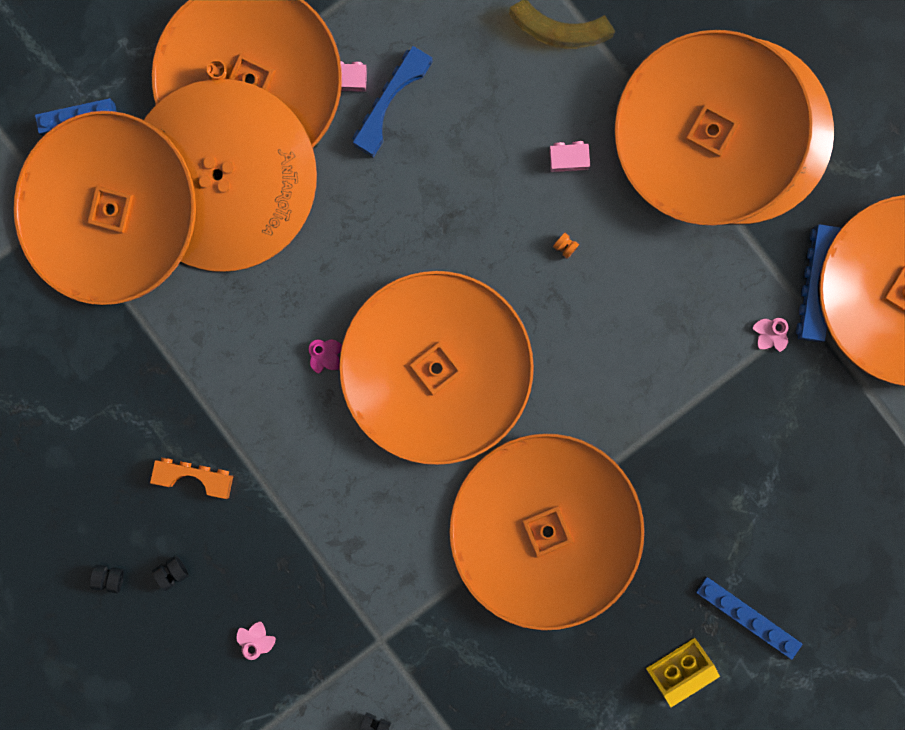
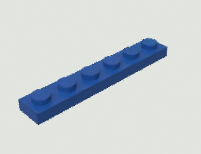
[696,577,803,660]

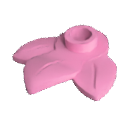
[753,318,789,352]
[237,622,276,660]

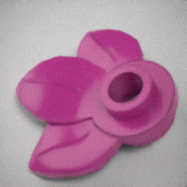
[308,339,342,374]

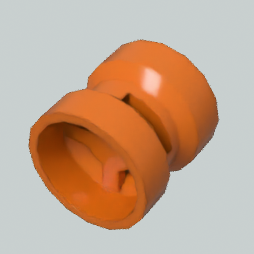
[206,60,227,80]
[553,233,579,259]

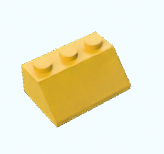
[646,638,720,707]

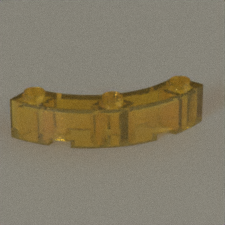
[509,0,615,49]

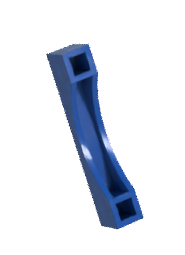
[352,46,433,158]
[796,224,841,343]

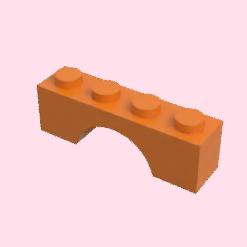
[150,457,233,499]

